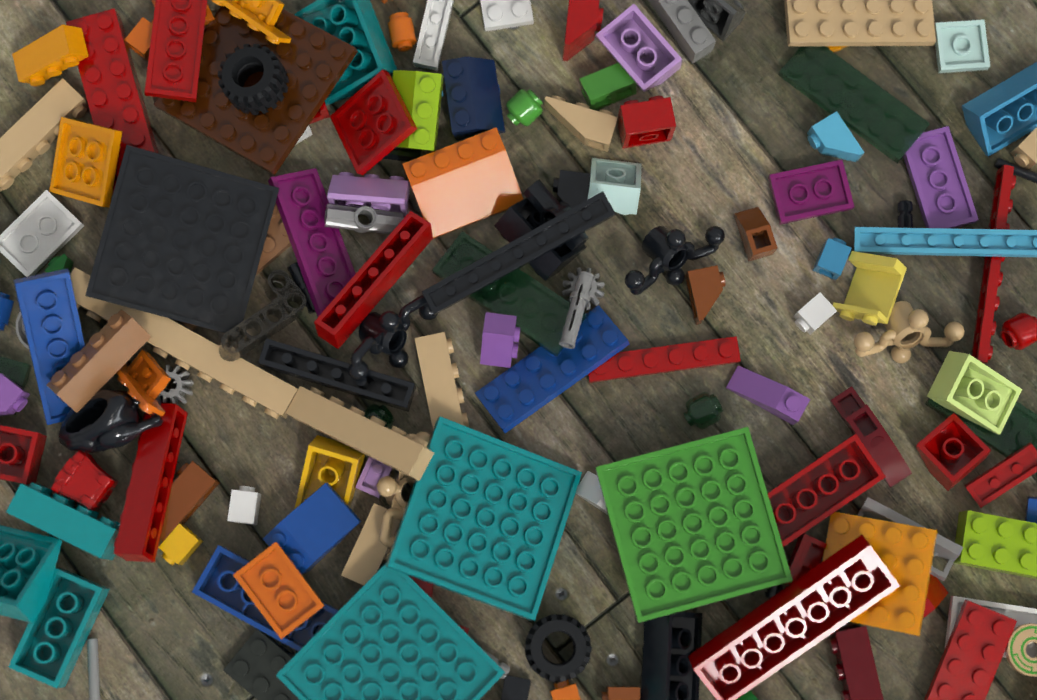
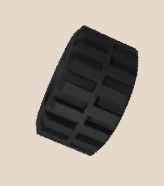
[218,43,289,115]
[525,614,592,682]

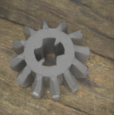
[562,267,605,311]
[158,365,194,405]

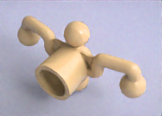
[854,301,965,364]
[377,431,431,549]

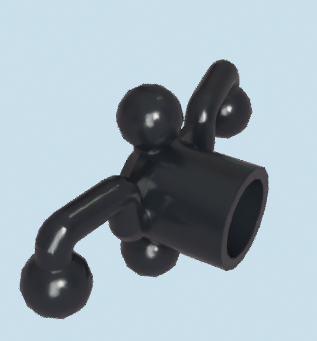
[625,226,725,295]
[348,295,438,381]

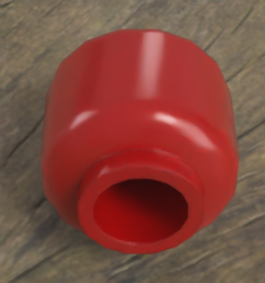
[1000,313,1037,350]

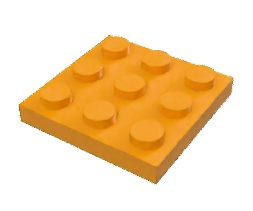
[49,117,122,207]

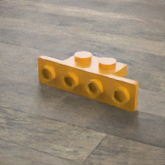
[211,0,292,45]

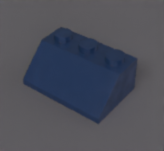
[442,56,506,141]

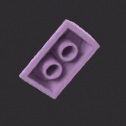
[595,4,683,92]
[327,172,410,216]

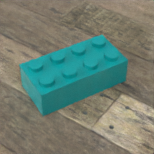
[6,482,120,560]
[8,568,110,688]

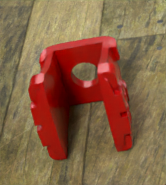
[51,450,119,511]

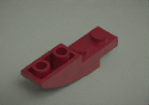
[830,386,912,488]

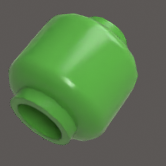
[506,89,543,126]

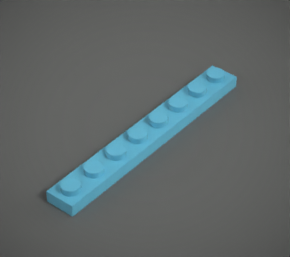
[854,227,1037,257]

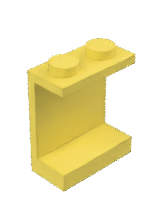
[833,251,907,326]

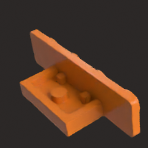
[116,349,171,416]

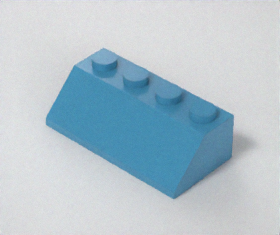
[962,62,1037,157]

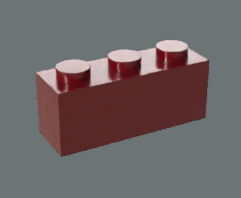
[828,626,884,700]

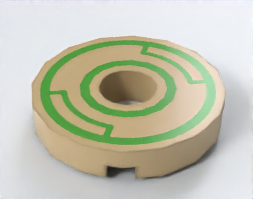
[1006,623,1037,677]

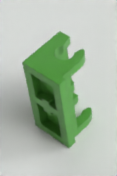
[579,63,636,111]

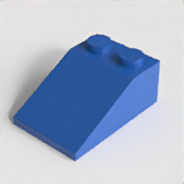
[263,482,361,575]

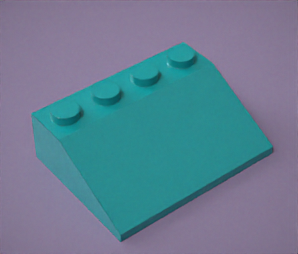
[294,0,398,105]
[0,525,62,623]

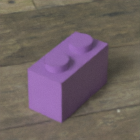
[480,312,521,368]

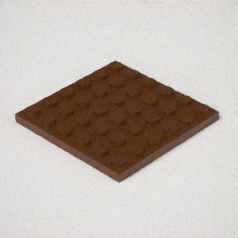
[153,6,358,176]

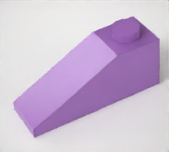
[726,365,810,425]

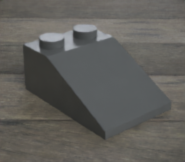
[689,0,746,42]

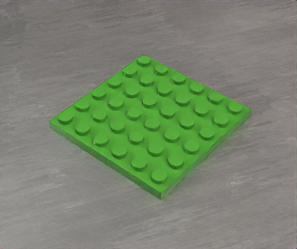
[595,427,793,623]

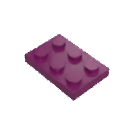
[768,160,854,225]

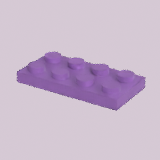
[899,126,979,229]

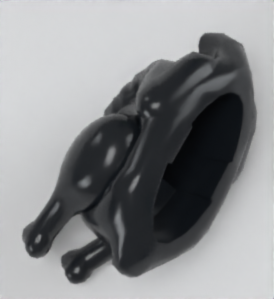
[59,389,163,453]

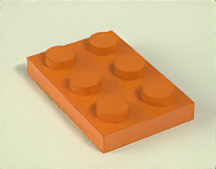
[233,542,325,639]

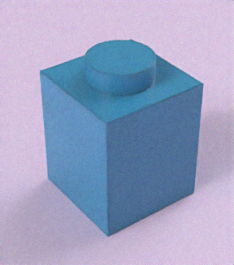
[812,238,852,280]

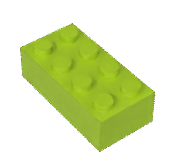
[954,510,1037,579]

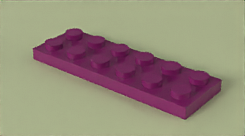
[268,168,356,317]

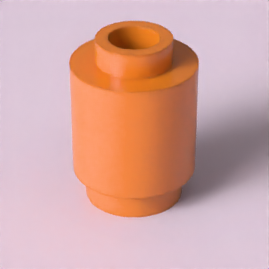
[388,12,417,51]

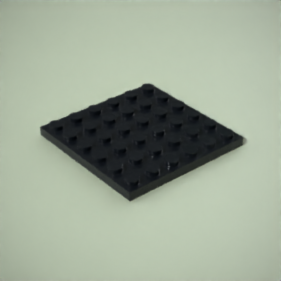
[85,145,279,337]

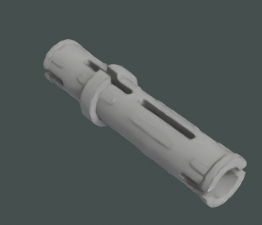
[559,271,594,349]

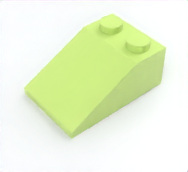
[927,351,1022,435]

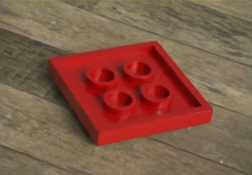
[330,69,417,175]

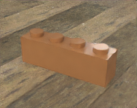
[46,309,151,413]

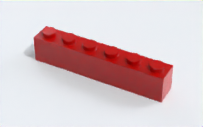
[314,211,433,349]
[114,403,188,562]

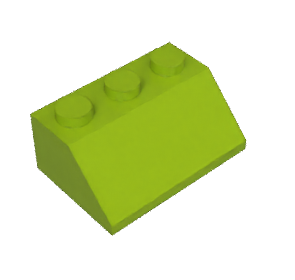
[392,70,444,151]

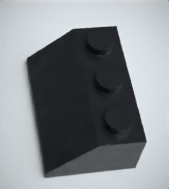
[494,198,586,281]

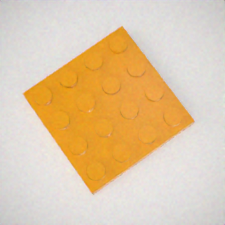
[822,512,938,636]

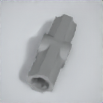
[324,204,403,234]

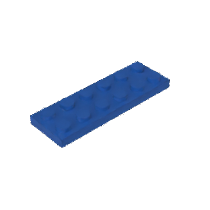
[13,268,85,425]
[475,305,630,433]

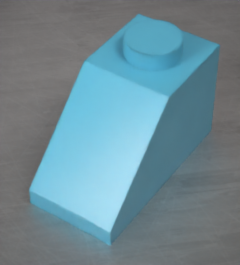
[807,111,865,162]

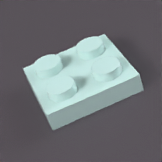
[934,20,990,73]

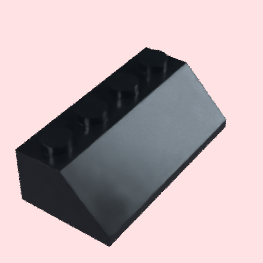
[640,612,703,700]

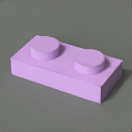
[355,457,393,498]

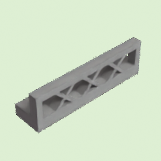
[857,497,963,581]

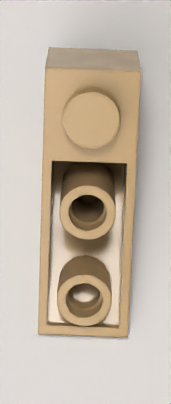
[544,95,618,152]

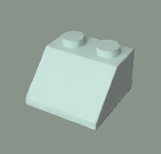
[587,158,641,215]

